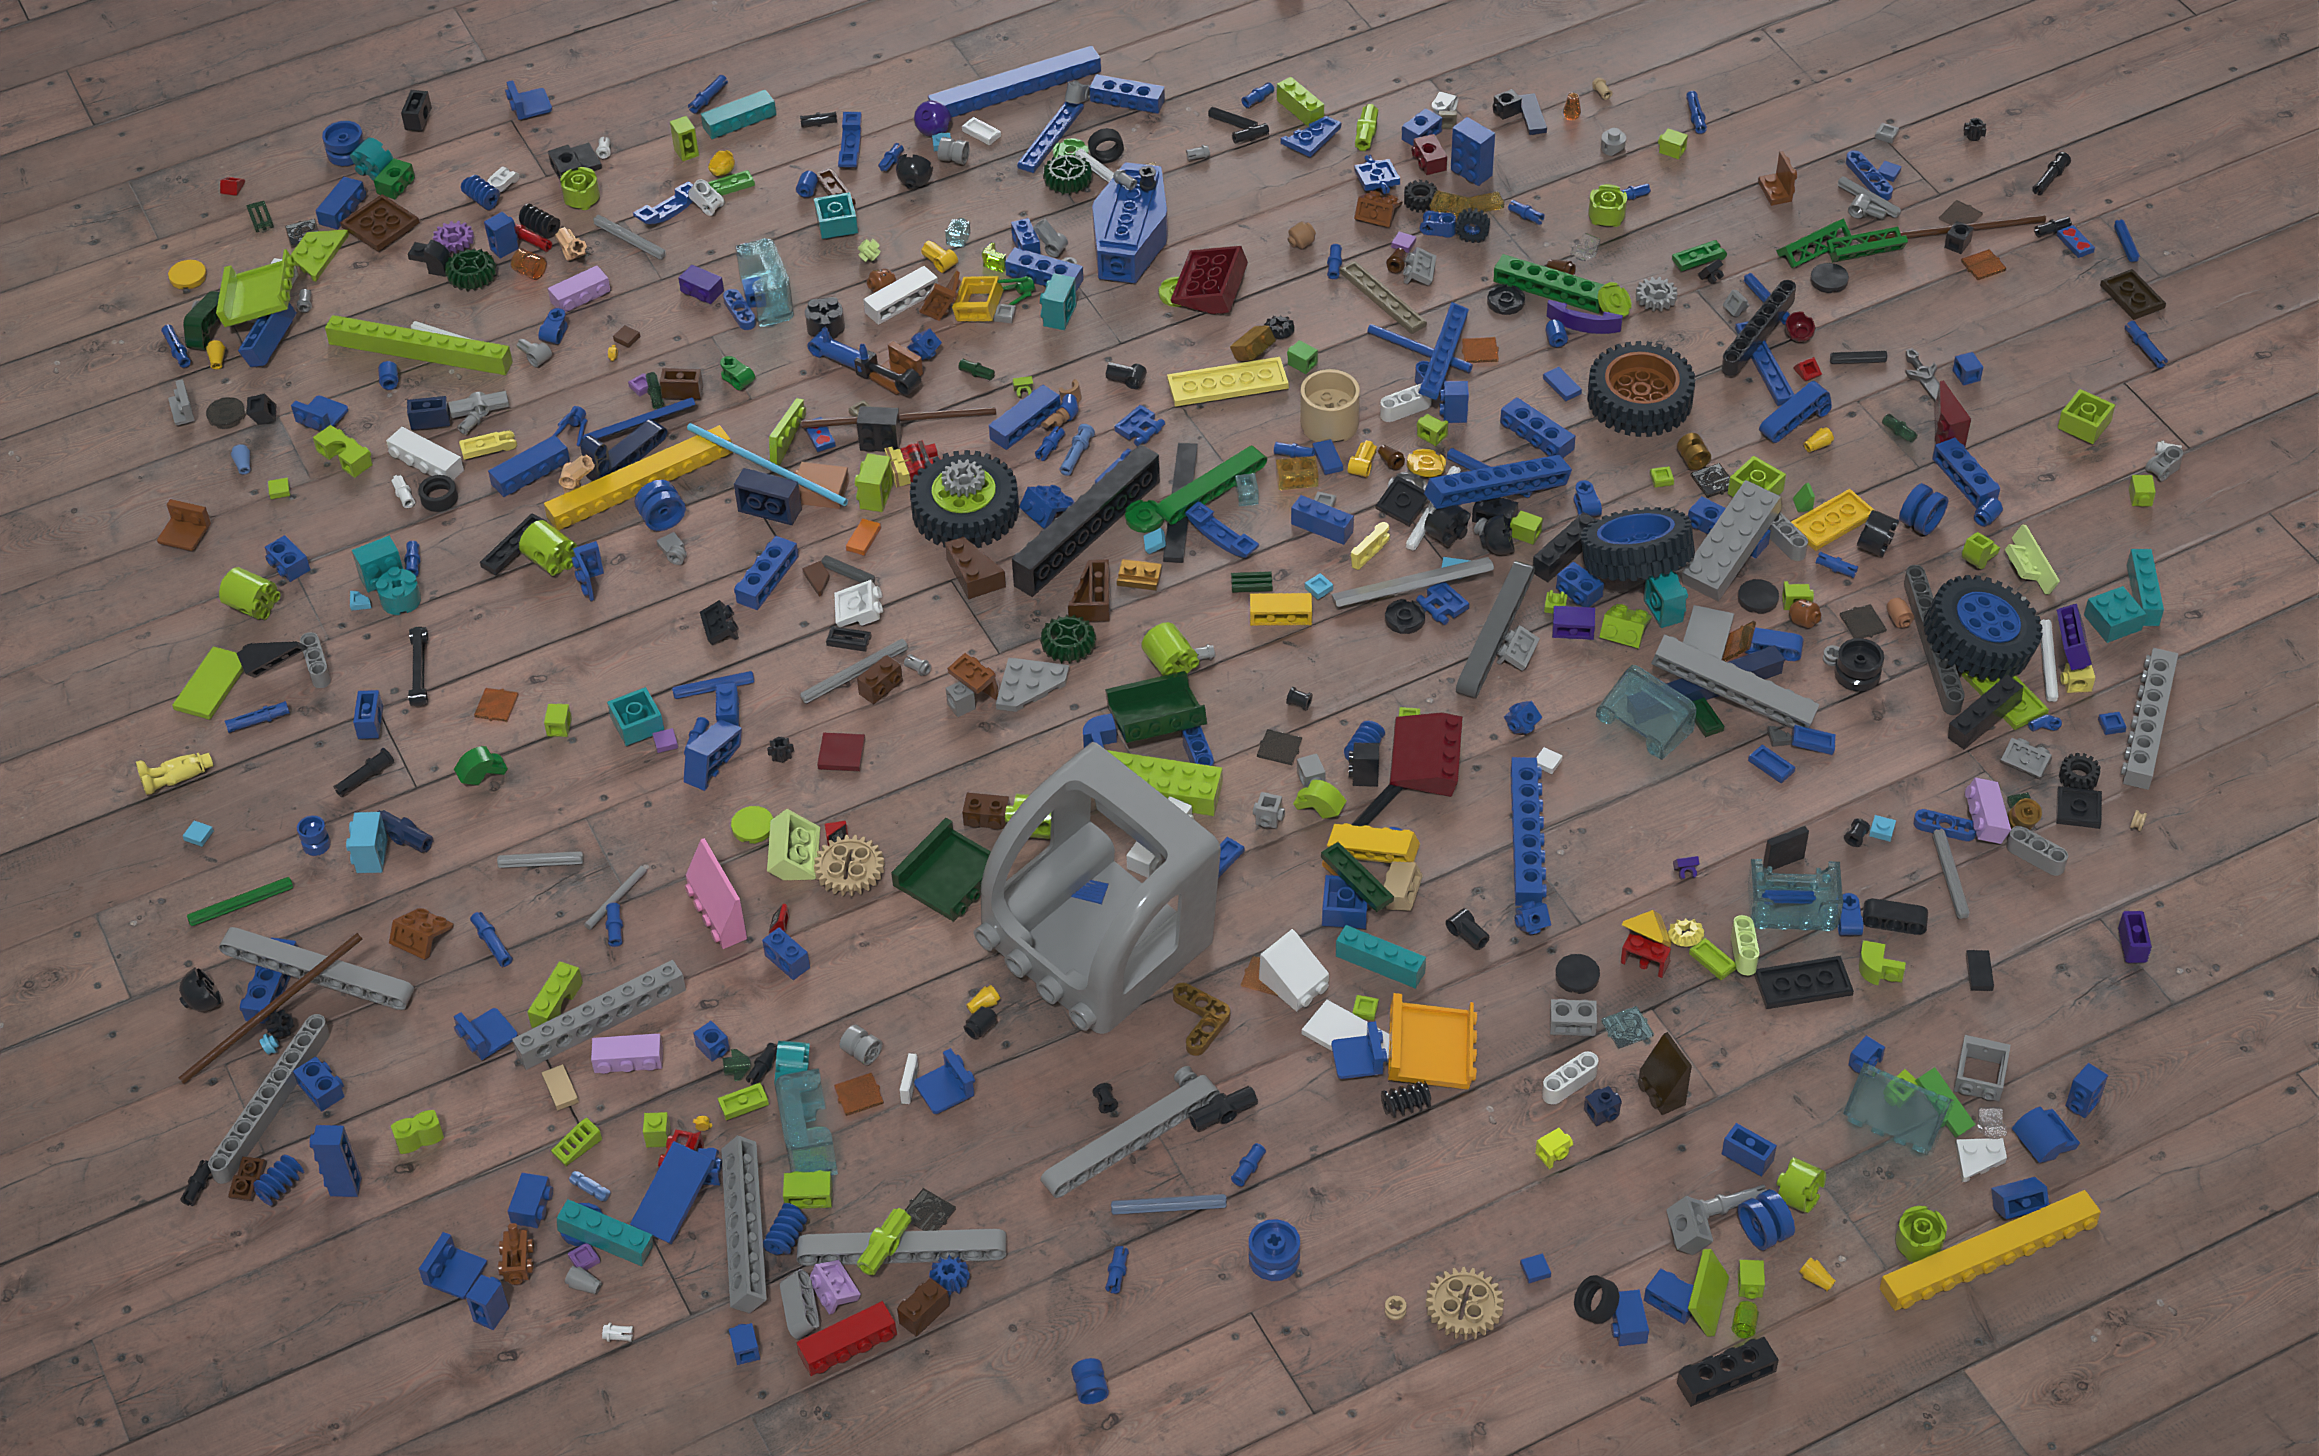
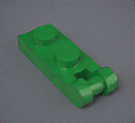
[1672,240,1727,271]

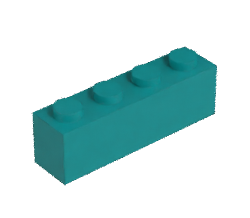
[701,90,776,139]
[2126,549,2164,626]
[1336,925,1426,989]
[557,1199,653,1266]

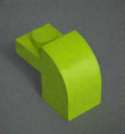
[1962,532,2000,569]
[1293,780,1347,819]
[1859,940,1906,985]

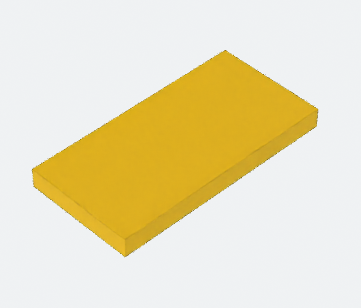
[1791,489,1874,551]

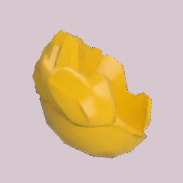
[708,150,735,176]

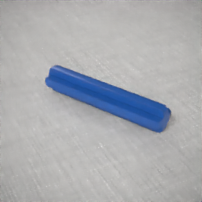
[2114,219,2140,262]
[1762,890,1816,904]

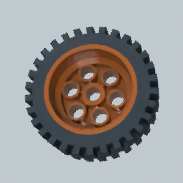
[1587,341,1695,437]

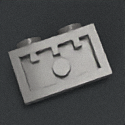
[1403,247,1436,286]
[168,379,195,425]
[1496,625,1540,671]
[2001,738,2052,779]

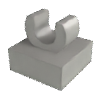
[1723,290,1749,317]

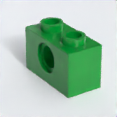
[374,158,415,200]

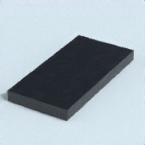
[1754,955,1854,1009]

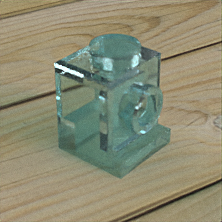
[945,218,971,248]
[1235,473,1259,506]

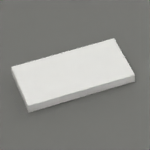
[1302,1000,1389,1076]

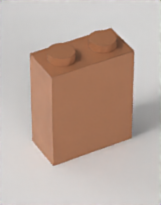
[795,462,849,509]

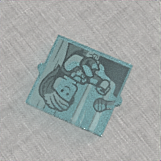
[1601,1006,1654,1049]

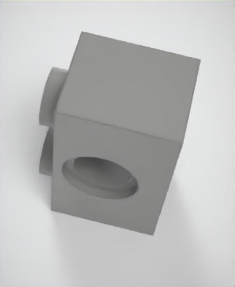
[1666,1196,1713,1255]

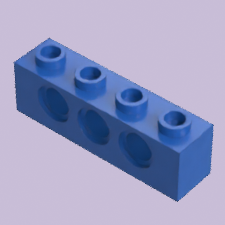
[1090,74,1165,114]
[1005,247,1084,291]
[1500,397,1576,458]
[1932,437,2000,509]
[1688,496,1771,558]
[734,536,799,610]
[240,937,298,1024]

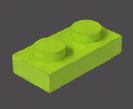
[717,1083,769,1120]

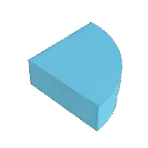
[350,591,371,611]

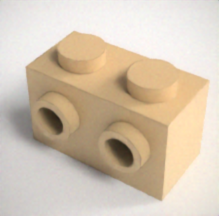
[1384,862,1423,911]

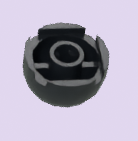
[896,154,933,189]
[1480,514,1515,555]
[179,967,223,1012]

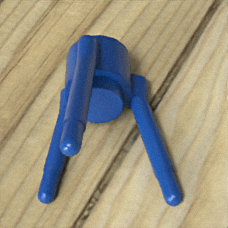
[553,406,588,447]

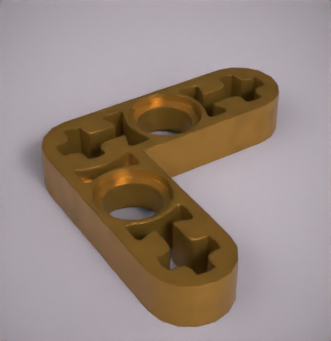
[1173,983,1230,1056]

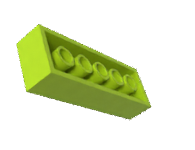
[1107,750,1223,816]

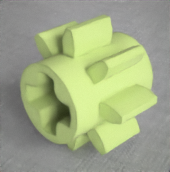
[858,239,881,262]

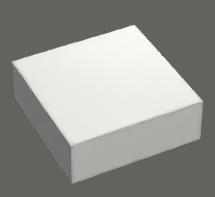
[1536,747,1563,774]

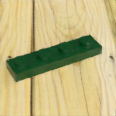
[1321,842,1394,912]

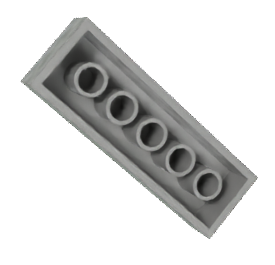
[1682,480,1782,602]

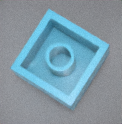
[346,812,388,873]

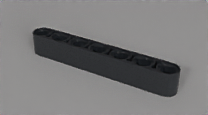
[1722,280,1796,376]

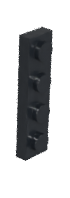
[480,513,547,575]

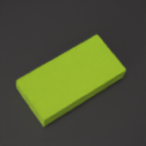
[1689,938,1736,980]

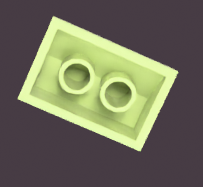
[767,809,820,880]

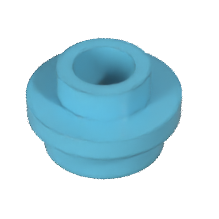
[259,1033,280,1055]

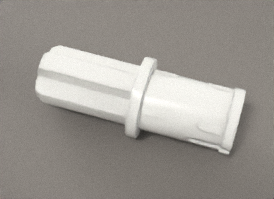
[392,475,415,508]

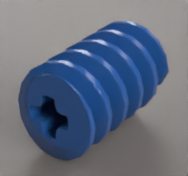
[461,175,500,210]
[1344,721,1385,761]
[253,1155,304,1206]
[763,1203,808,1255]

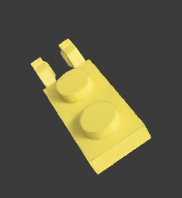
[459,430,517,460]
[1351,522,1390,570]

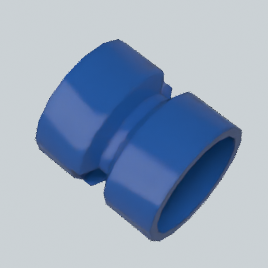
[297,815,331,856]
[1071,1358,1109,1404]

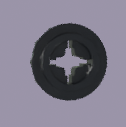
[1264,315,1294,339]

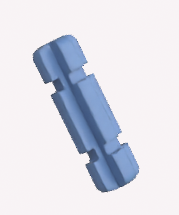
[569,1171,610,1202]

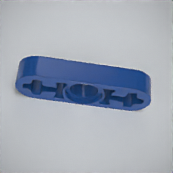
[723,289,756,330]
[1913,809,1976,841]

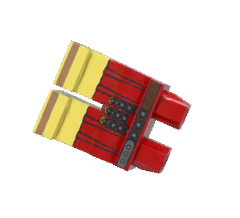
[884,440,941,488]

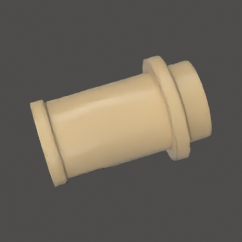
[1592,78,1613,100]

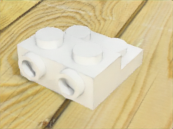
[834,580,883,627]

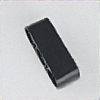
[1862,898,1928,935]

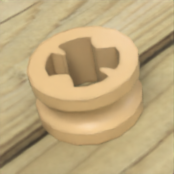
[2130,810,2147,831]
[1385,1296,1406,1320]

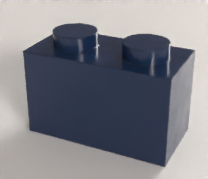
[407,396,450,430]

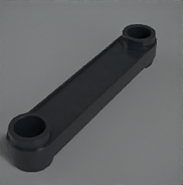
[408,626,429,707]

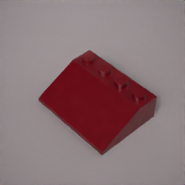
[1170,246,1248,314]
[1389,712,1463,797]

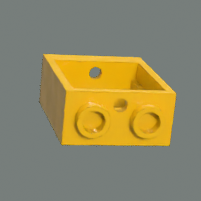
[952,276,1003,322]

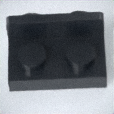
[700,600,739,645]

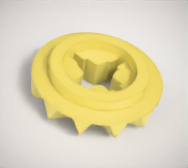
[1668,918,1704,947]

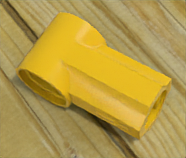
[921,241,958,273]
[1347,440,1377,478]

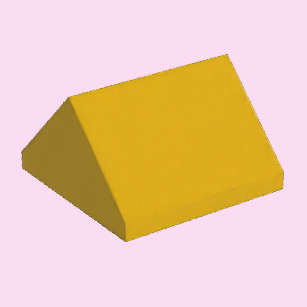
[1622,910,1672,948]

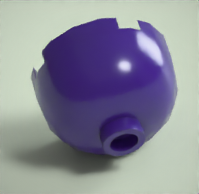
[914,100,951,137]

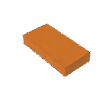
[846,518,881,556]

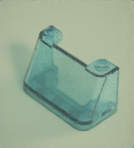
[1596,665,1696,760]

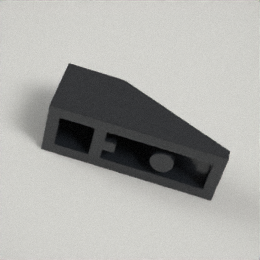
[236,641,307,678]

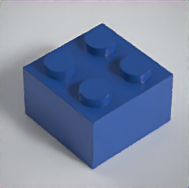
[1322,875,1368,929]

